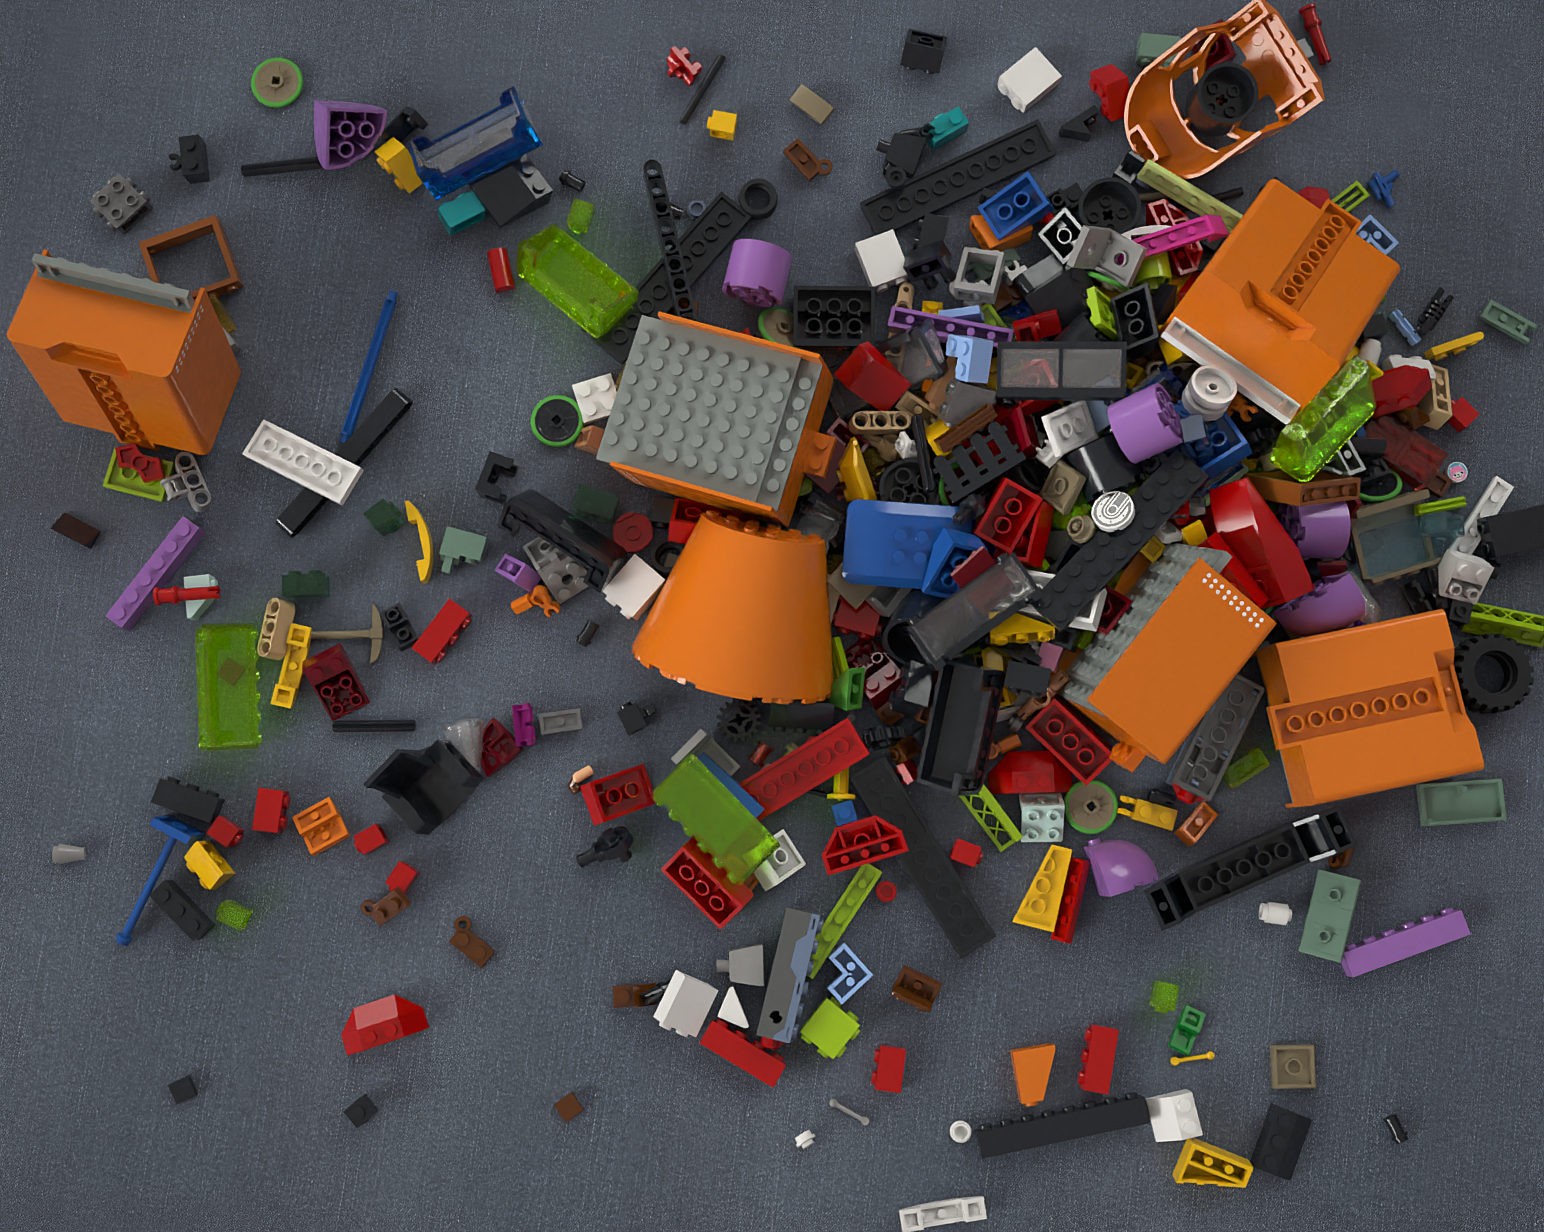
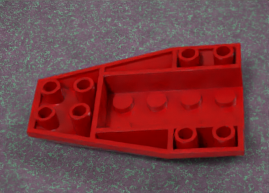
[1209,477,1315,609]

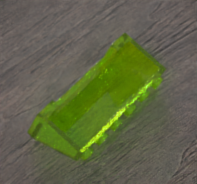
[516,223,639,338]
[1270,355,1376,482]
[195,623,262,752]
[652,753,780,885]

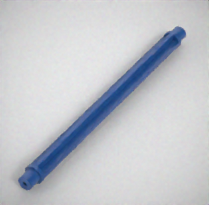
[339,290,398,444]

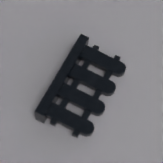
[933,422,1027,506]

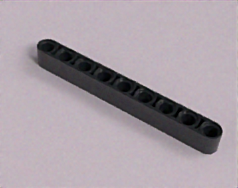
[643,159,698,322]
[275,388,413,538]

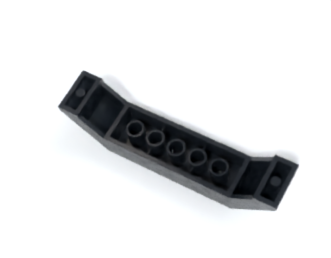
[1144,806,1357,931]

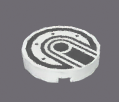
[1091,491,1135,532]

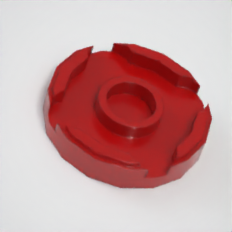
[612,512,654,553]

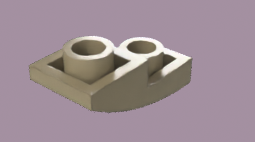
[789,84,835,126]

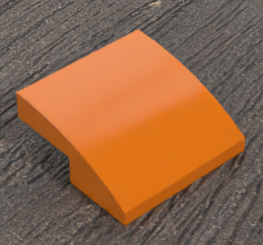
[292,797,351,856]

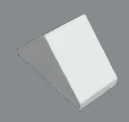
[717,985,749,1028]

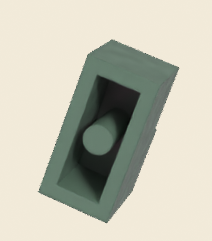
[1135,33,1181,67]
[439,526,490,575]

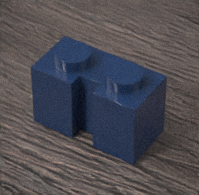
[1180,414,1215,460]

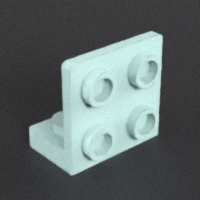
[1019,793,1065,842]

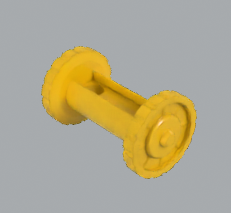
[827,767,855,801]

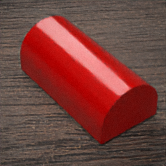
[487,248,516,293]

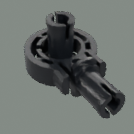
[576,826,633,868]

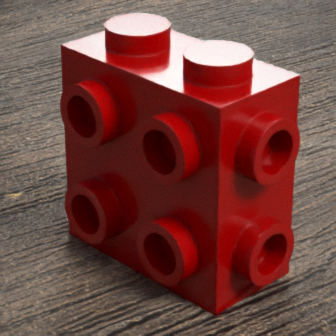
[832,595,883,641]

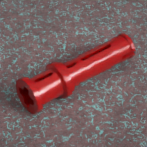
[1299,3,1332,66]
[153,585,221,606]

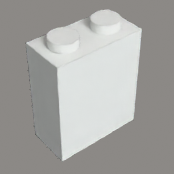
[997,47,1062,113]
[854,229,909,293]
[603,554,666,621]
[653,970,719,1037]

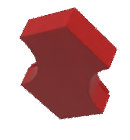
[115,443,166,483]

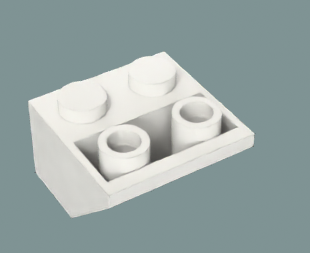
[1438,549,1494,605]

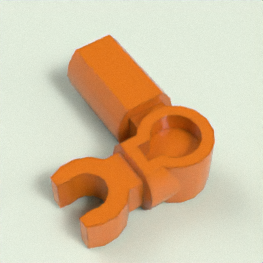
[1226,391,1258,422]
[511,585,560,617]
[988,733,1022,760]

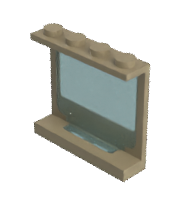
[1350,489,1443,586]

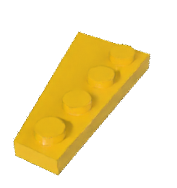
[1012,845,1072,932]

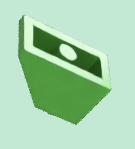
[829,667,865,711]

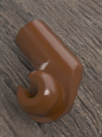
[1328,847,1355,870]

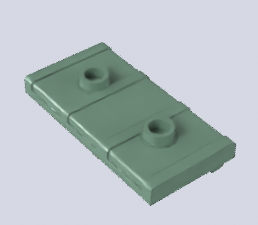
[1416,779,1507,826]
[1298,869,1362,964]

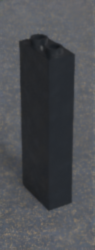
[1477,504,1544,559]

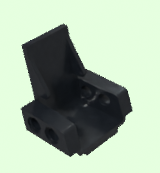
[363,739,484,835]

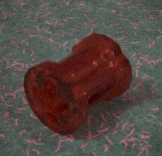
[747,740,774,768]

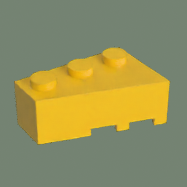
[1172,1138,1254,1188]

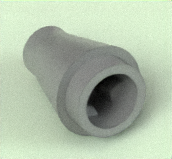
[52,843,86,865]

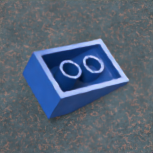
[978,171,1055,241]
[922,528,988,598]

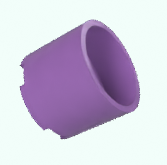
[722,239,793,308]
[1108,383,1184,464]
[1278,501,1351,558]

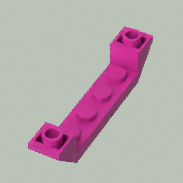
[1118,215,1229,265]

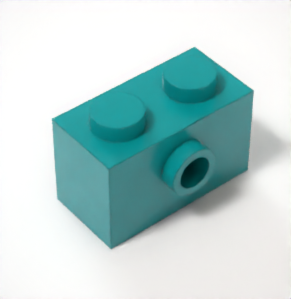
[924,106,969,151]
[438,191,486,236]

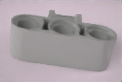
[160,452,211,512]

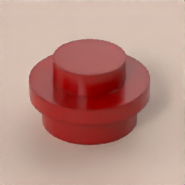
[876,881,897,902]

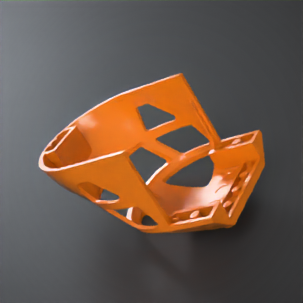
[1124,0,1325,179]

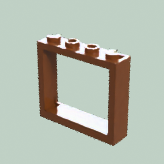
[138,215,244,302]
[1243,468,1361,506]

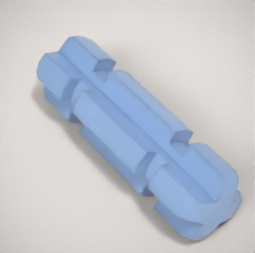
[1389,309,1421,346]

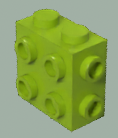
[800,997,860,1059]

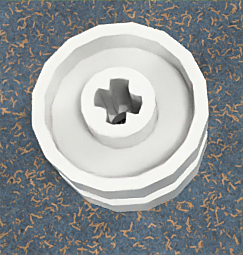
[1182,365,1237,421]

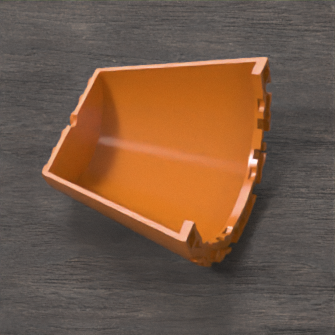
[632,511,834,704]

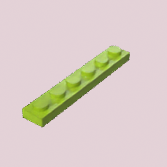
[807,863,882,979]

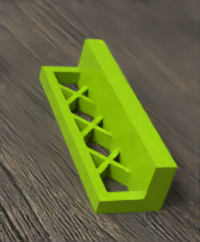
[1460,603,1544,648]
[959,784,1023,852]

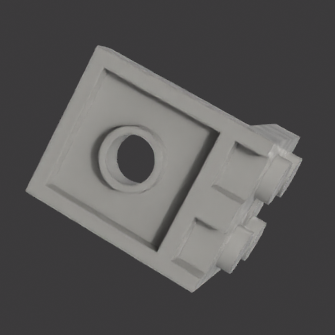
[1067,225,1148,287]
[523,537,589,605]
[671,729,741,777]

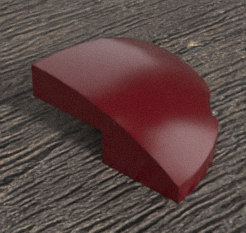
[480,718,524,777]

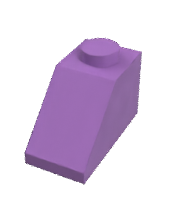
[494,553,541,593]

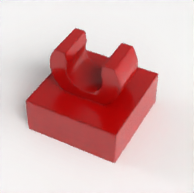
[894,759,917,785]

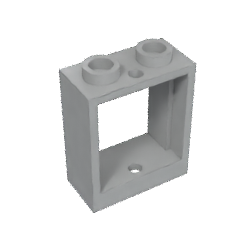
[953,247,1005,305]

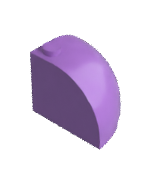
[314,100,387,170]
[1273,573,1366,637]
[1083,838,1159,897]

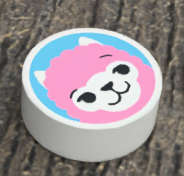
[1445,462,1468,483]

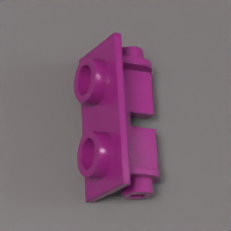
[512,703,536,747]

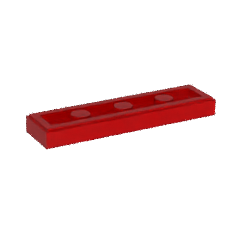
[1051,857,1090,944]

